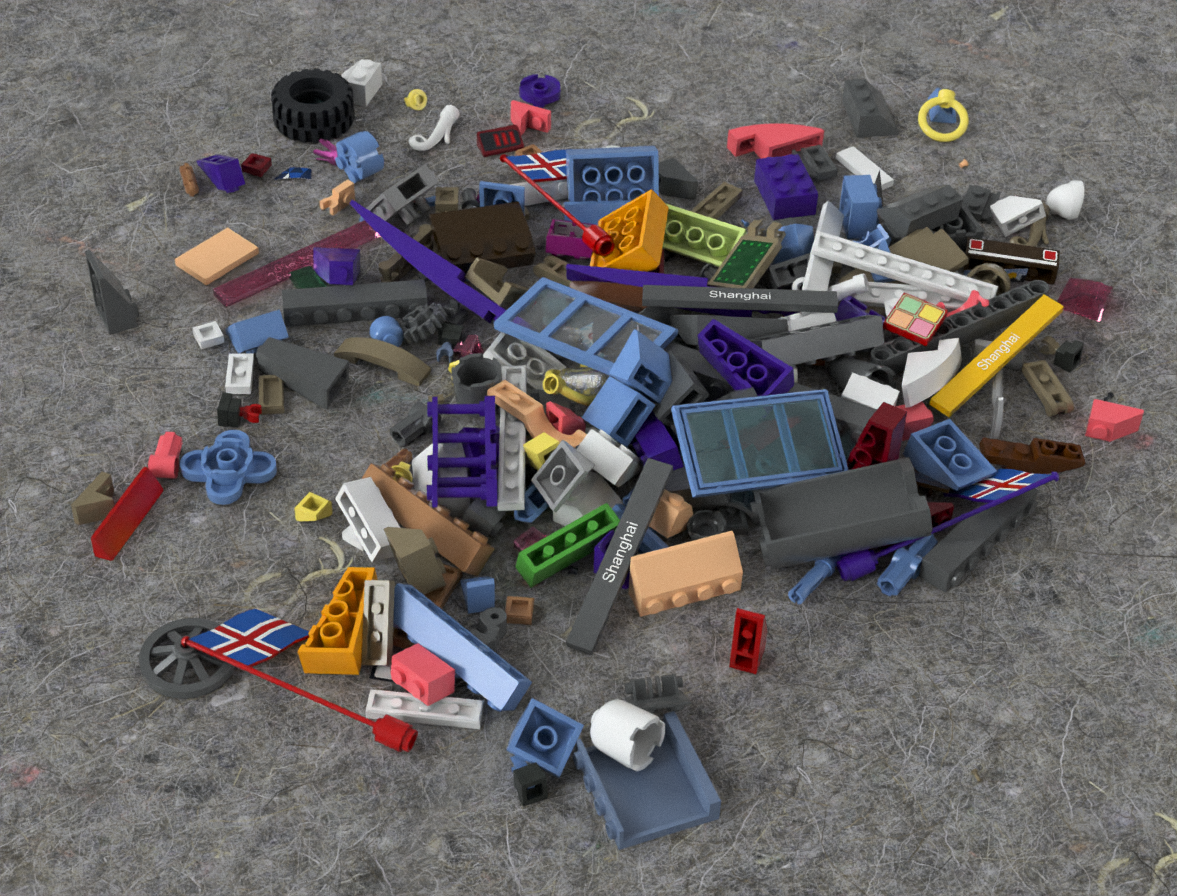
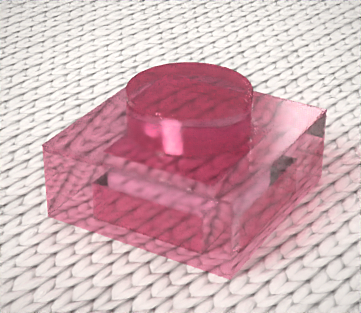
[514,526,547,552]

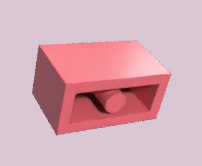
[391,643,455,706]

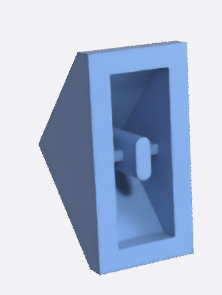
[460,576,495,614]

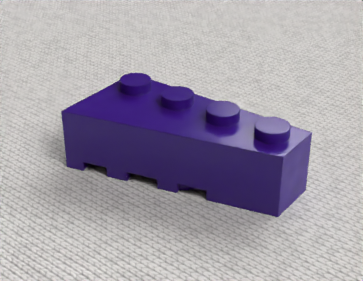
[697,319,794,419]

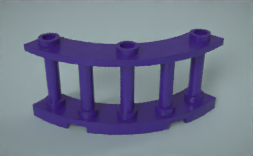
[427,395,497,507]

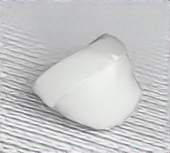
[1046,180,1084,220]

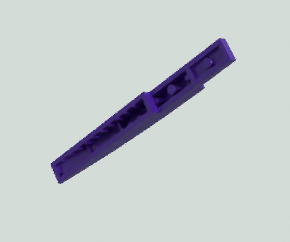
[350,200,537,332]
[566,264,799,318]

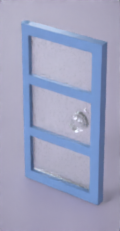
[494,277,678,378]

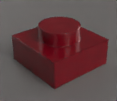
[241,153,272,177]

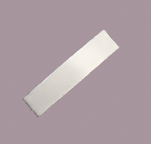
[902,338,962,408]

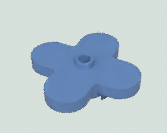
[180,430,277,505]

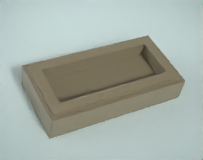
[258,375,285,415]

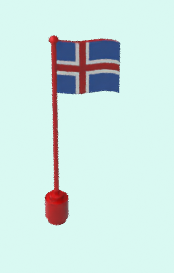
[500,149,615,256]
[181,609,418,752]

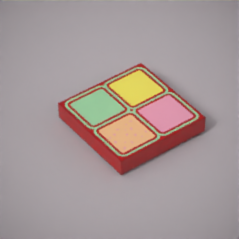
[883,292,948,347]

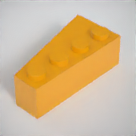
[297,567,378,675]

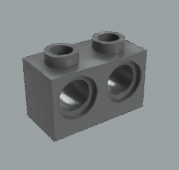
[761,253,810,290]

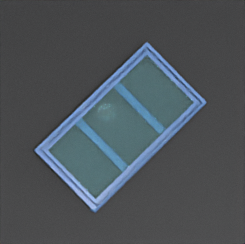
[671,389,848,498]

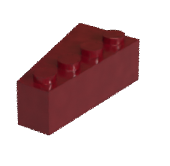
[846,401,907,470]

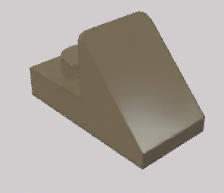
[71,471,115,525]

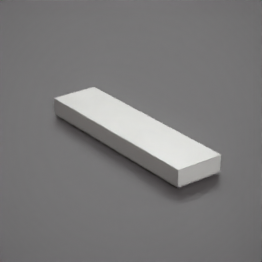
[365,689,484,729]

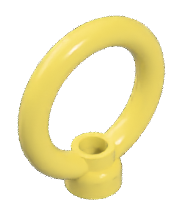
[918,89,969,142]
[543,369,597,406]

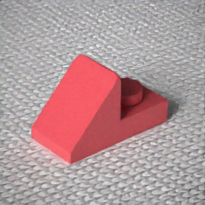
[511,100,551,135]

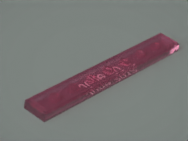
[213,220,381,307]

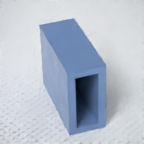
[581,376,655,448]

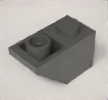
[658,158,698,200]

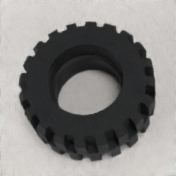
[271,68,355,144]

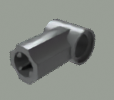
[390,402,441,446]

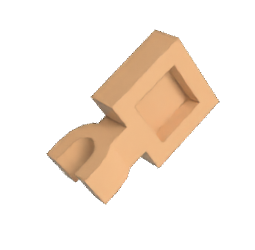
[320,179,355,215]

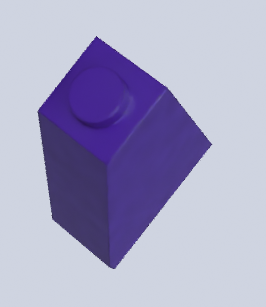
[313,247,360,285]

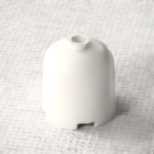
[590,699,665,772]

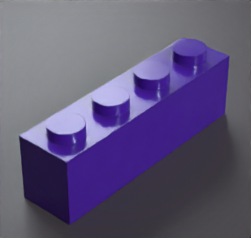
[630,411,683,471]

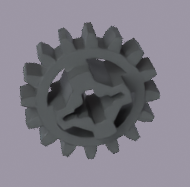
[399,302,447,344]

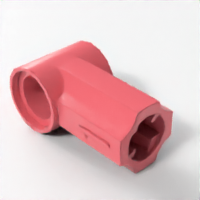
[148,432,183,479]

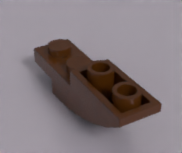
[979,437,1086,474]

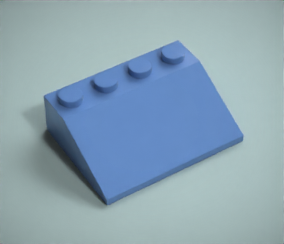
[566,146,659,202]

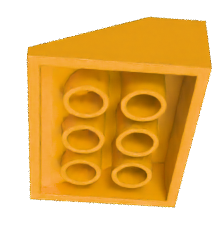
[590,189,669,272]

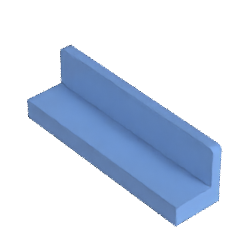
[564,200,632,224]

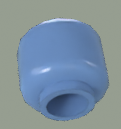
[370,316,404,347]

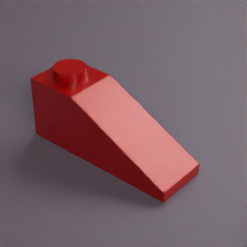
[729,608,767,674]

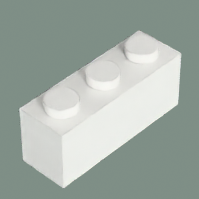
[335,477,400,562]

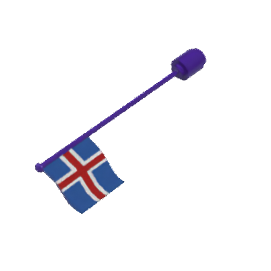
[836,469,1059,581]

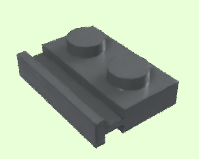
[792,145,838,180]
[963,185,1001,224]

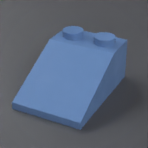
[903,419,997,490]

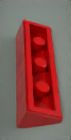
[91,467,163,561]

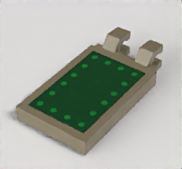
[708,220,786,289]

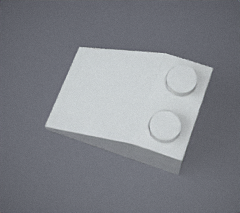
[483,332,566,390]

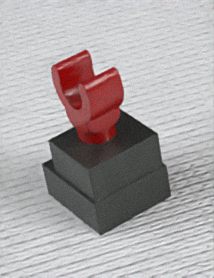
[217,393,262,427]

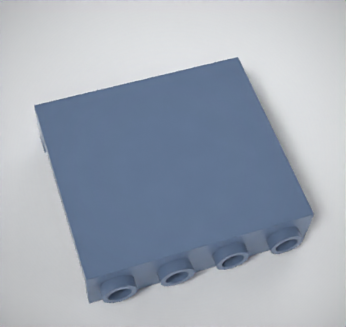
[573,711,721,850]

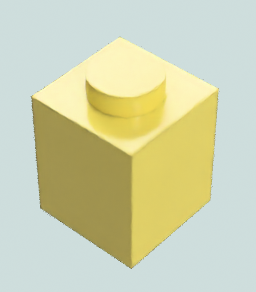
[523,432,559,470]

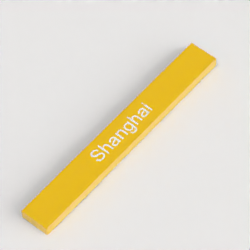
[929,295,1064,417]

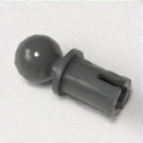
[462,188,479,210]

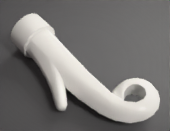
[409,105,460,151]
[792,273,869,302]

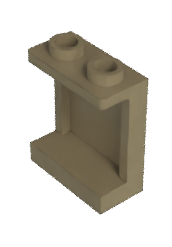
[465,257,538,315]

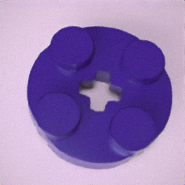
[519,74,561,108]

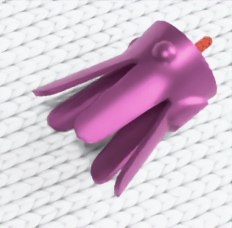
[313,139,338,166]

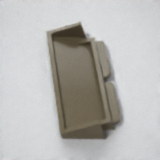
[838,227,968,317]

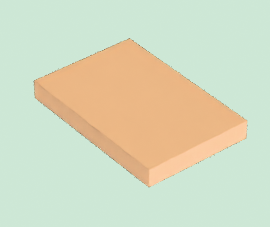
[175,228,259,286]

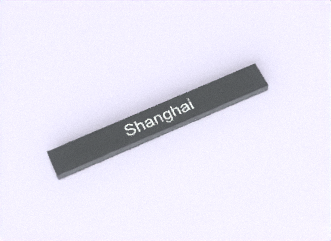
[642,285,838,313]
[566,458,673,655]

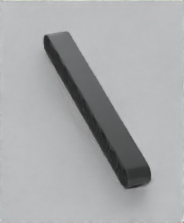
[870,280,1050,374]

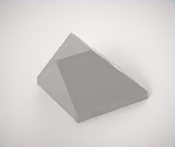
[531,440,595,512]

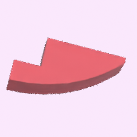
[727,124,824,159]

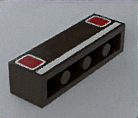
[962,237,1060,285]

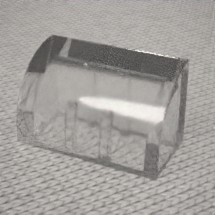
[556,367,613,396]

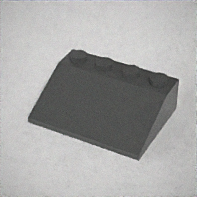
[669,315,787,350]

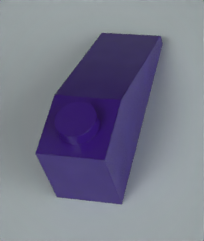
[196,154,245,193]

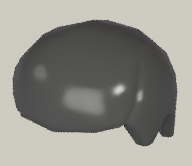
[687,510,727,541]

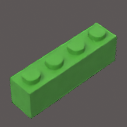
[515,503,620,588]

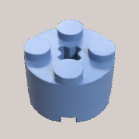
[335,131,384,183]

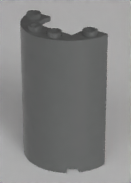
[750,457,932,570]

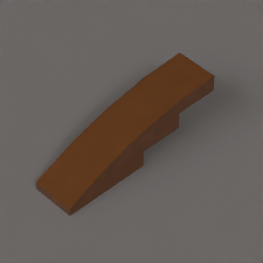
[564,281,648,314]

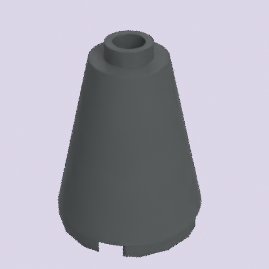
[829,356,896,391]

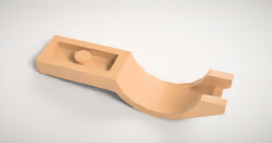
[487,380,587,448]

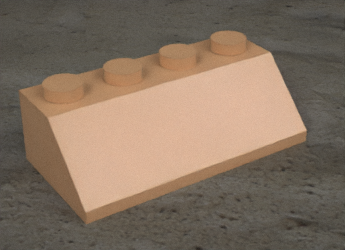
[628,531,743,617]

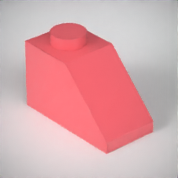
[1085,399,1144,442]
[546,401,586,435]

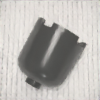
[451,353,502,418]

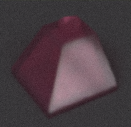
[1057,278,1114,322]

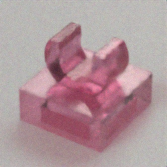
[453,335,484,360]

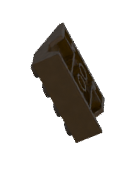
[429,202,536,274]

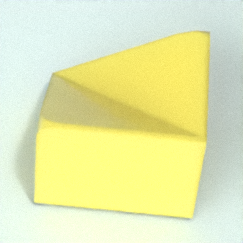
[294,492,333,521]

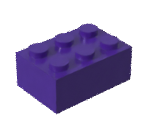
[754,154,818,220]

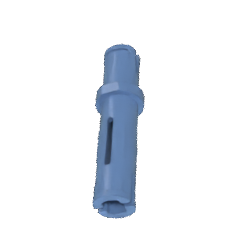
[788,554,846,604]

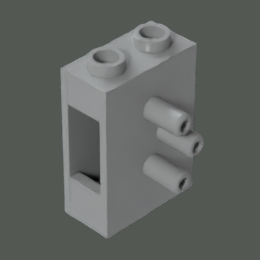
[366,164,439,225]

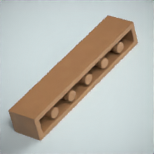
[362,463,494,576]

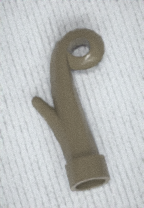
[1010,203,1050,247]

